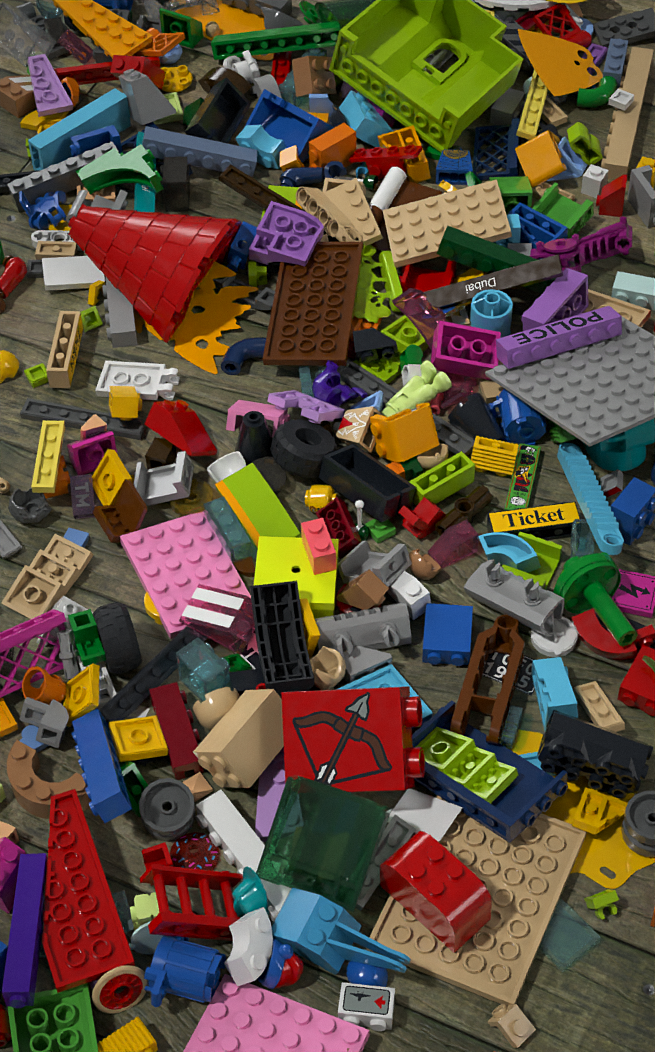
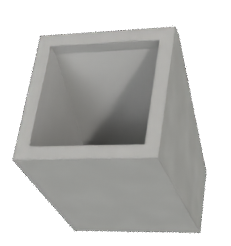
[119,69,176,125]

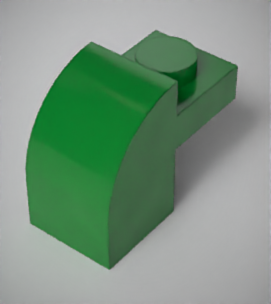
[68,609,106,667]

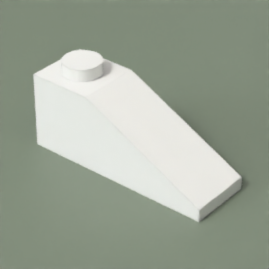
[387,571,431,620]

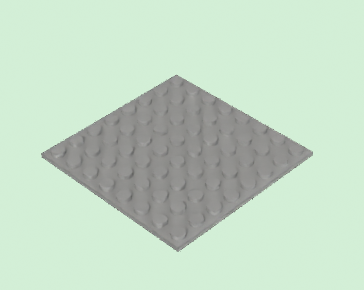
[485,317,655,446]

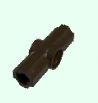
[435,485,493,539]

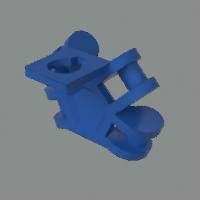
[19,190,67,230]

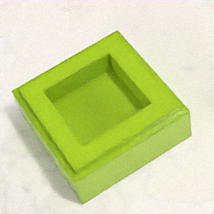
[24,363,48,388]

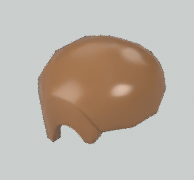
[409,549,443,580]

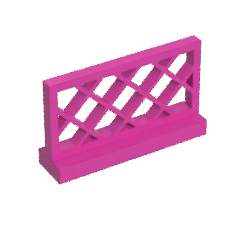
[0,609,66,697]

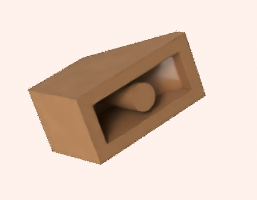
[336,569,389,610]

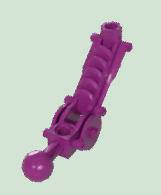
[529,216,633,273]

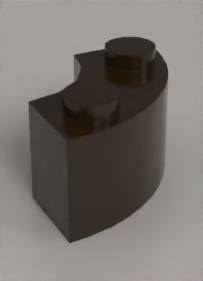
[198,67,252,95]

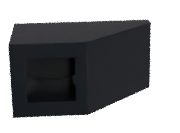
[353,328,399,364]

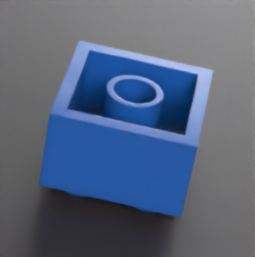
[611,477,655,546]

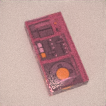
[57,29,93,65]

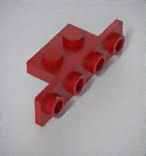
[349,145,423,178]

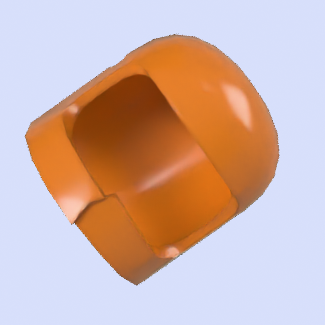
[22,666,66,705]

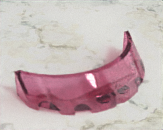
[392,288,477,409]

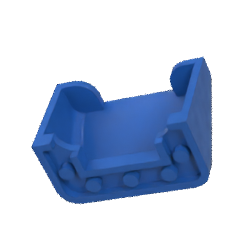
[245,89,334,163]

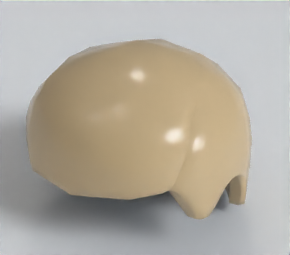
[416,444,449,470]

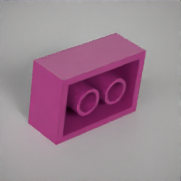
[431,321,501,380]

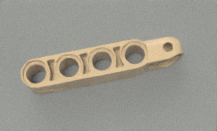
[296,187,362,242]

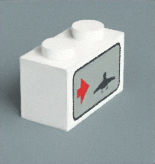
[338,982,395,1031]

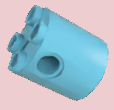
[470,289,513,338]

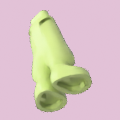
[380,360,452,417]

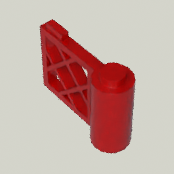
[532,3,592,52]

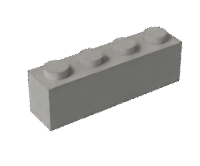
[103,277,137,348]

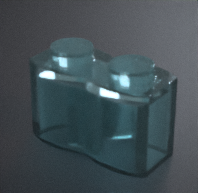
[570,519,595,558]

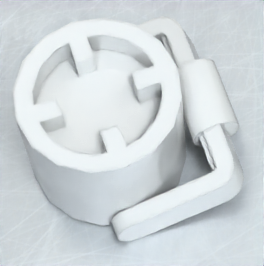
[232,50,260,84]

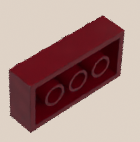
[316,497,362,559]

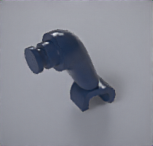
[279,161,347,187]

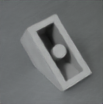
[341,646,392,684]

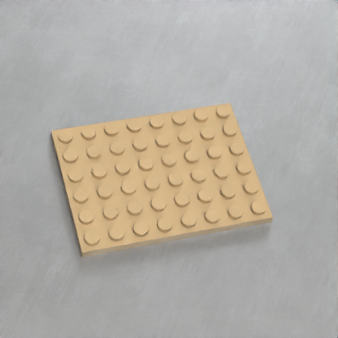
[366,796,587,1006]

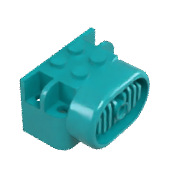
[582,418,655,471]

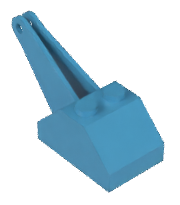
[271,888,411,975]

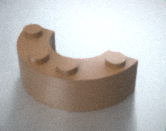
[7,740,91,819]

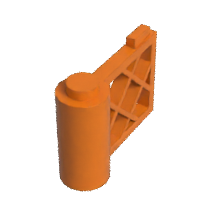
[132,28,185,57]

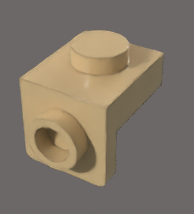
[488,1004,536,1048]

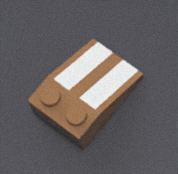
[0,75,36,118]

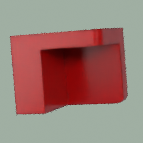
[141,842,173,886]

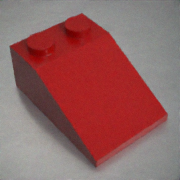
[145,400,217,456]

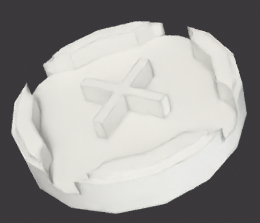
[531,616,577,657]

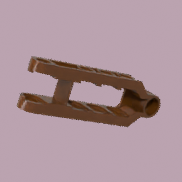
[450,615,525,745]

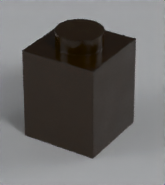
[145,437,177,469]

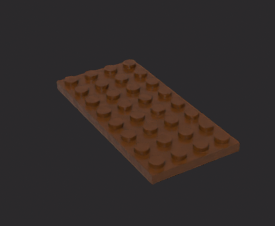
[262,242,364,366]

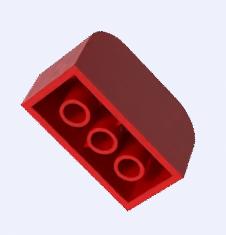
[380,831,492,953]

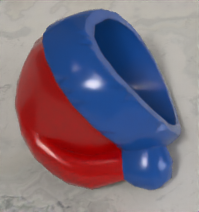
[257,938,304,989]

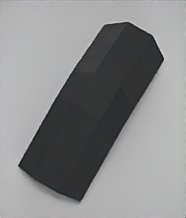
[250,580,314,699]

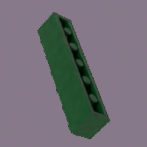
[436,225,556,294]

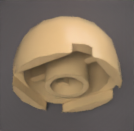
[193,687,240,731]

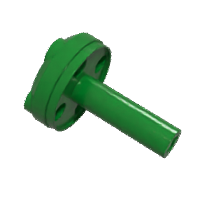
[553,552,637,646]

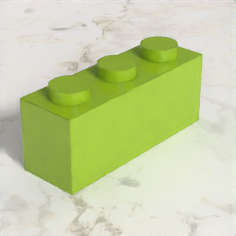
[409,451,475,506]

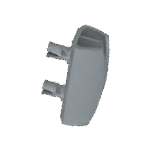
[464,559,564,636]
[315,602,411,656]

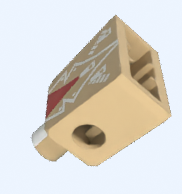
[333,406,384,453]

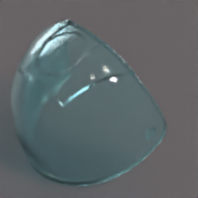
[36,0,63,19]

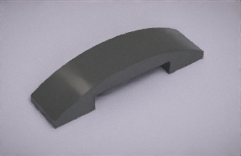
[213,276,275,310]

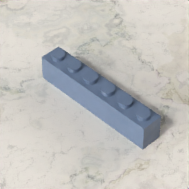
[142,126,257,178]

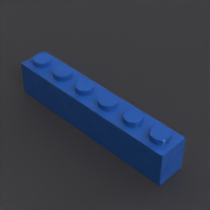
[72,708,132,823]

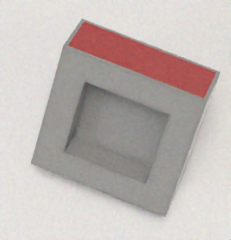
[600,469,623,498]

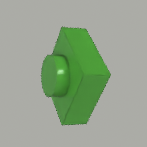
[365,519,396,544]

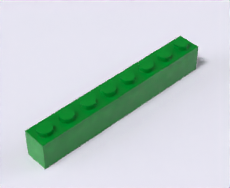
[211,19,353,60]

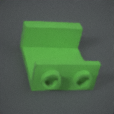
[532,182,594,239]

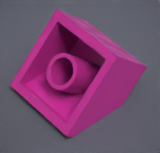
[67,431,117,477]
[0,837,26,913]

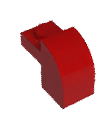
[398,497,446,538]

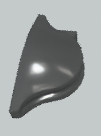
[261,7,303,30]

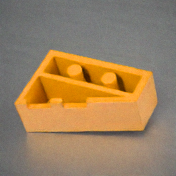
[377,125,431,182]

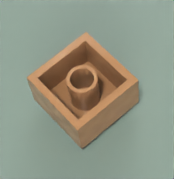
[292,56,336,97]

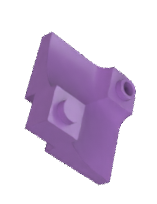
[249,201,324,266]

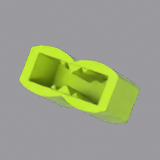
[567,122,603,165]

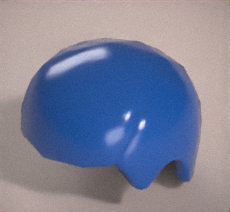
[346,961,388,987]

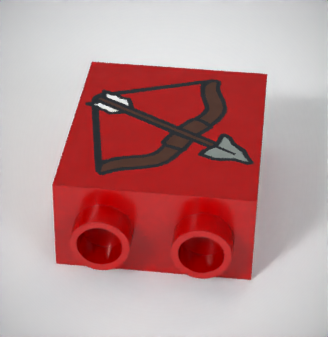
[281,686,425,794]

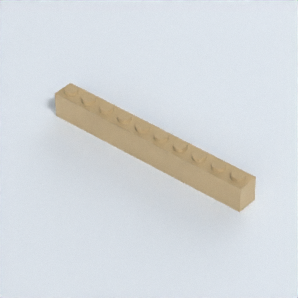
[601,47,654,180]

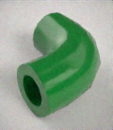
[577,76,617,108]

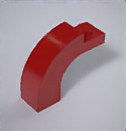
[571,609,655,660]

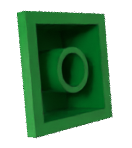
[159,8,203,49]

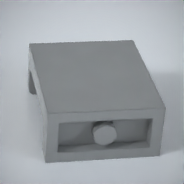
[627,165,655,228]
[133,451,194,506]
[337,541,412,587]

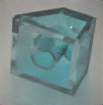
[176,637,230,702]

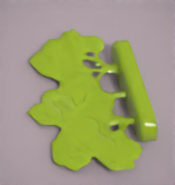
[354,240,404,323]

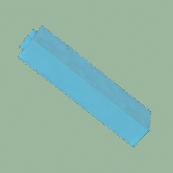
[28,88,131,171]

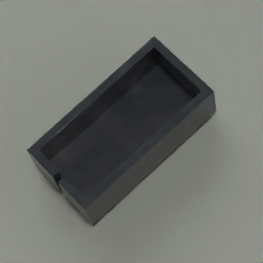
[184,77,252,144]
[319,444,417,522]

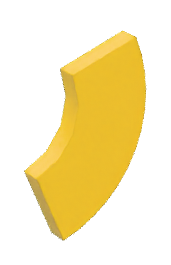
[20,110,69,131]

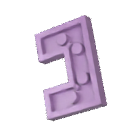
[267,390,345,424]

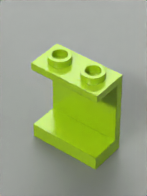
[502,532,562,590]

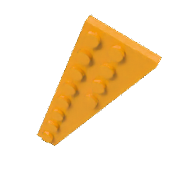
[52,0,153,59]

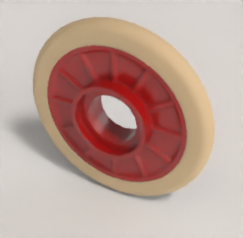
[92,965,148,1014]

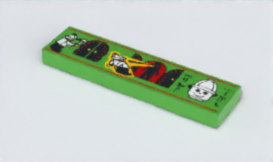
[504,443,541,511]

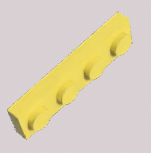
[31,420,65,493]

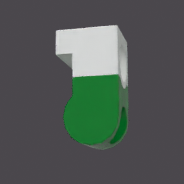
[400,344,423,387]

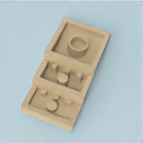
[1,534,94,619]

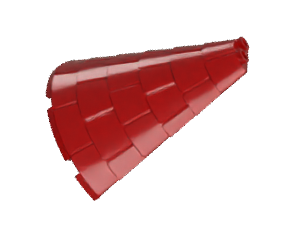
[68,204,242,343]

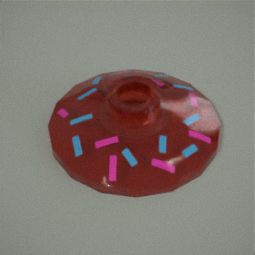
[170,832,220,871]

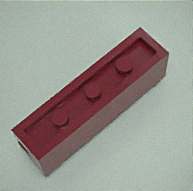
[149,682,204,780]

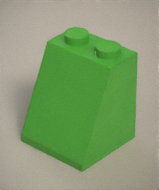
[489,176,533,215]

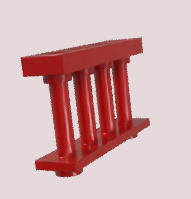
[140,864,243,941]

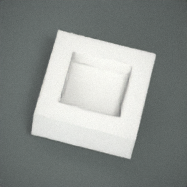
[608,88,635,111]

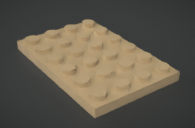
[383,179,512,268]

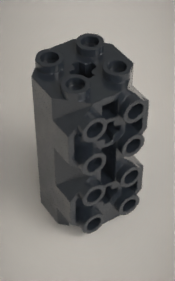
[537,710,653,798]

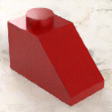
[596,174,627,217]

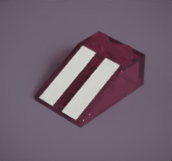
[179,584,255,655]

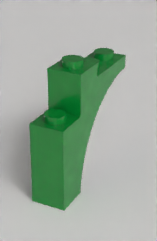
[76,144,163,194]

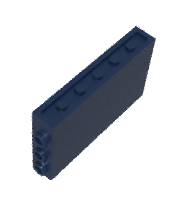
[412,700,568,843]

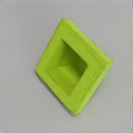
[80,306,103,332]

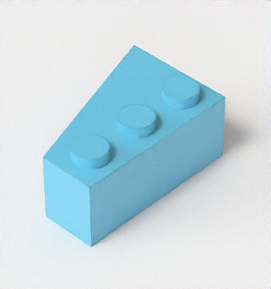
[339,90,393,147]

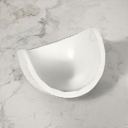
[207,451,246,483]

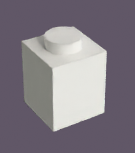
[581,164,609,199]

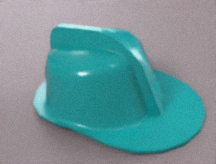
[232,866,269,918]

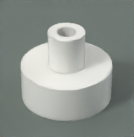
[223,56,241,70]

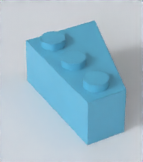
[531,657,578,732]

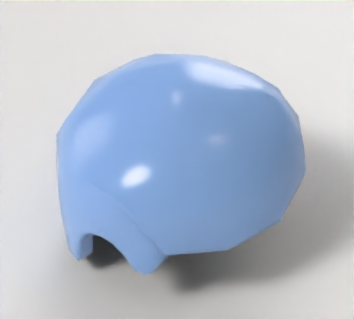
[159,44,183,65]

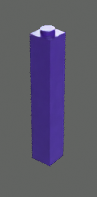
[2,853,48,1008]

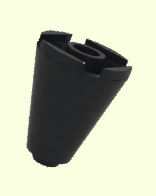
[448,393,505,442]
[235,411,275,468]

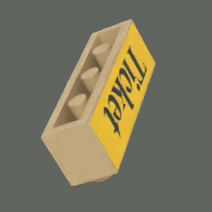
[46,311,83,388]

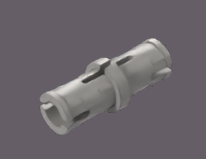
[57,629,79,679]

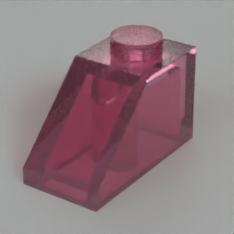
[428,520,479,568]

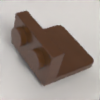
[93,480,147,543]

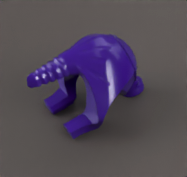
[312,360,368,421]

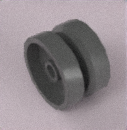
[139,778,196,841]
[621,791,655,857]

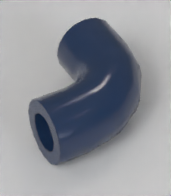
[221,337,266,375]

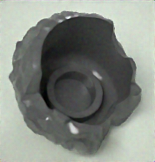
[8,488,52,523]

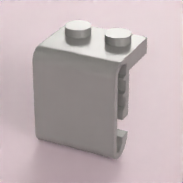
[66,190,128,223]

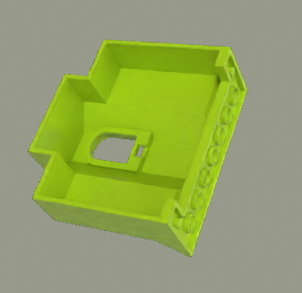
[329,0,524,153]

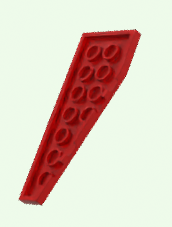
[42,789,135,993]

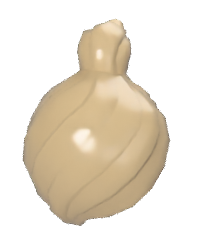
[310,646,346,690]

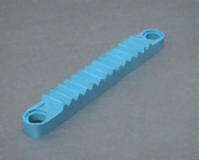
[557,442,624,555]

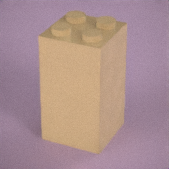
[193,689,284,788]

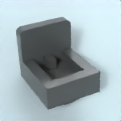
[136,15,162,33]

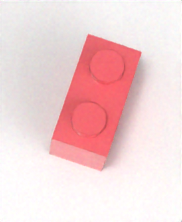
[301,518,337,575]

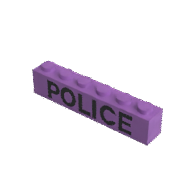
[496,306,622,369]

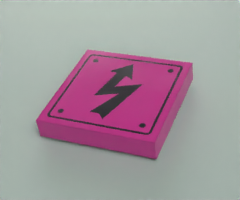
[611,569,655,618]

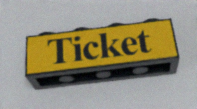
[487,502,582,540]

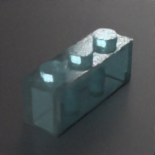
[203,496,253,563]

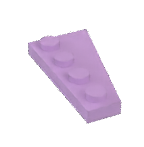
[255,747,303,842]

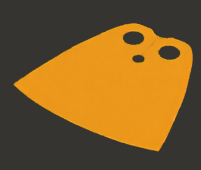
[518,29,603,97]

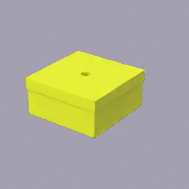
[254,536,339,619]

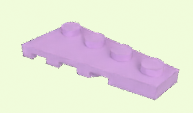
[28,54,73,117]

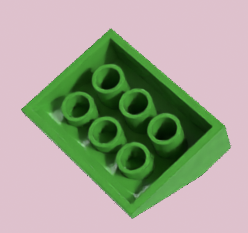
[8,983,98,1052]

